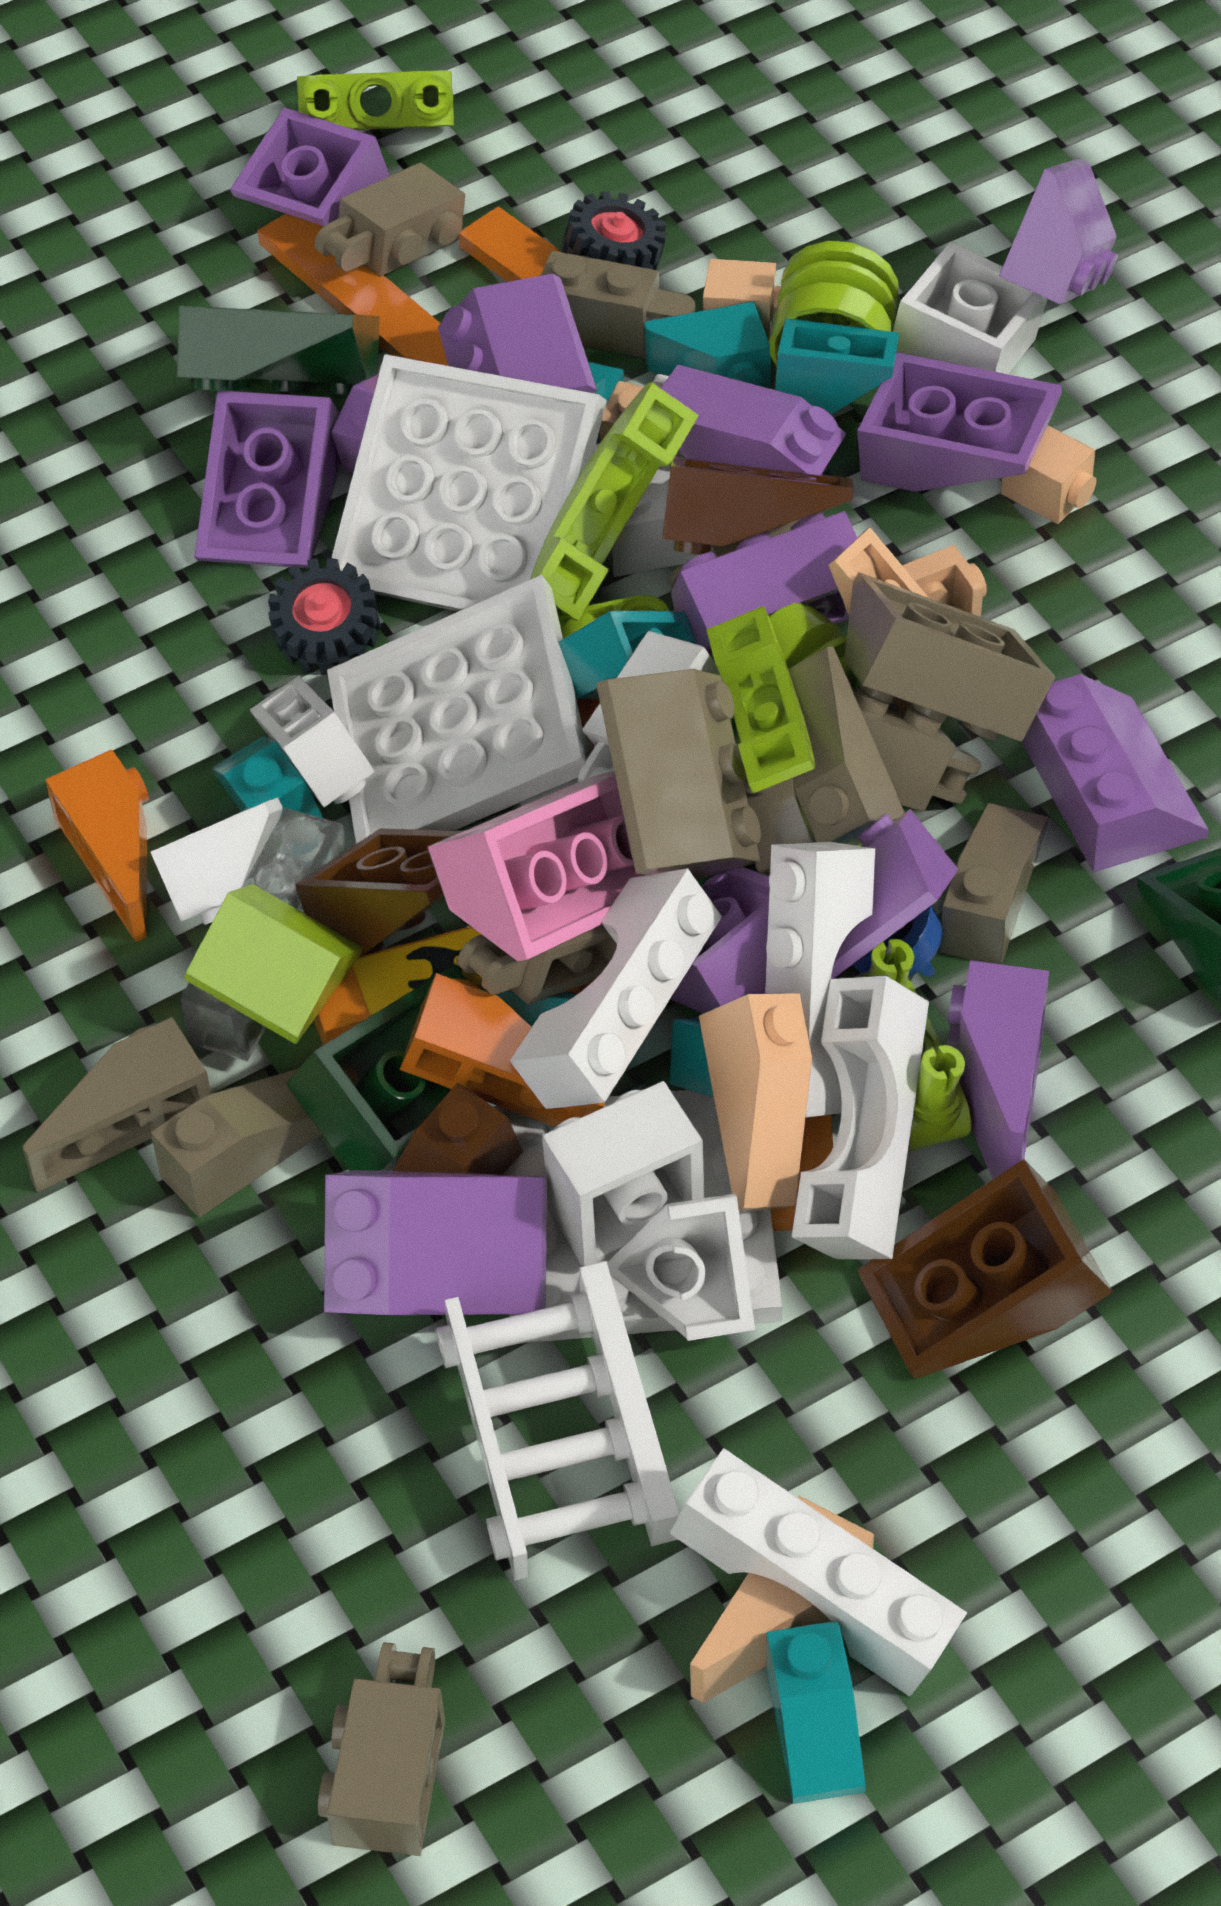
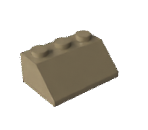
[844,572,1055,742]
[596,669,761,880]

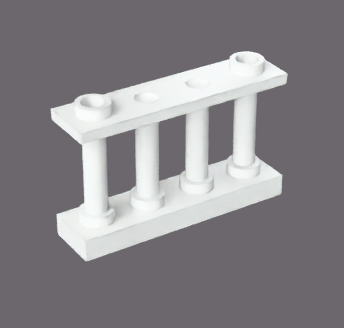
[436,1261,679,1581]

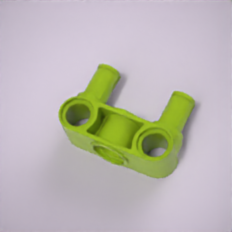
[297,71,454,130]
[863,939,971,1152]

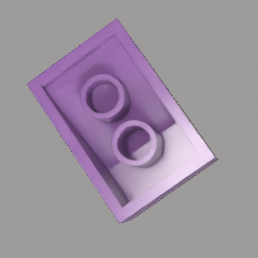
[857,352,1062,492]
[660,365,847,475]
[194,391,340,569]
[947,960,1049,1180]
[324,1170,547,1315]

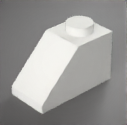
[151,797,283,925]

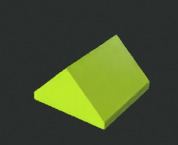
[184,884,363,1044]

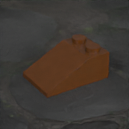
[662,457,854,555]
[295,828,463,957]
[856,1159,1113,1379]

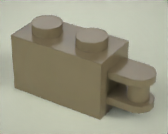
[315,162,465,276]
[540,251,695,358]
[854,688,982,812]
[457,924,617,1005]
[318,1642,445,1856]

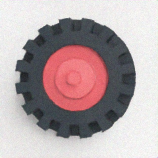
[561,191,667,270]
[268,558,380,675]

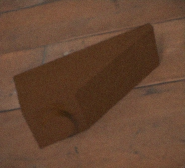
[392,1082,523,1175]

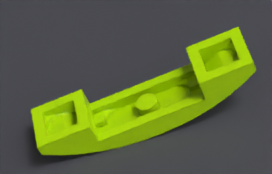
[530,382,699,621]
[706,606,815,793]

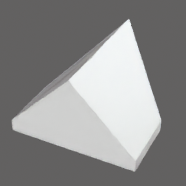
[607,1193,755,1341]

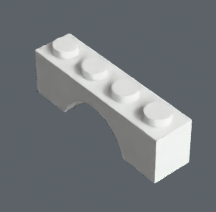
[765,842,875,1117]
[510,868,722,1109]
[791,976,929,1259]
[670,1448,967,1697]

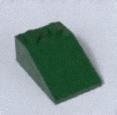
[1136,848,1221,1000]
[285,964,468,1171]

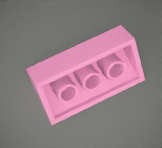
[428,771,645,962]

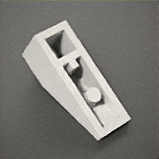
[250,676,375,807]

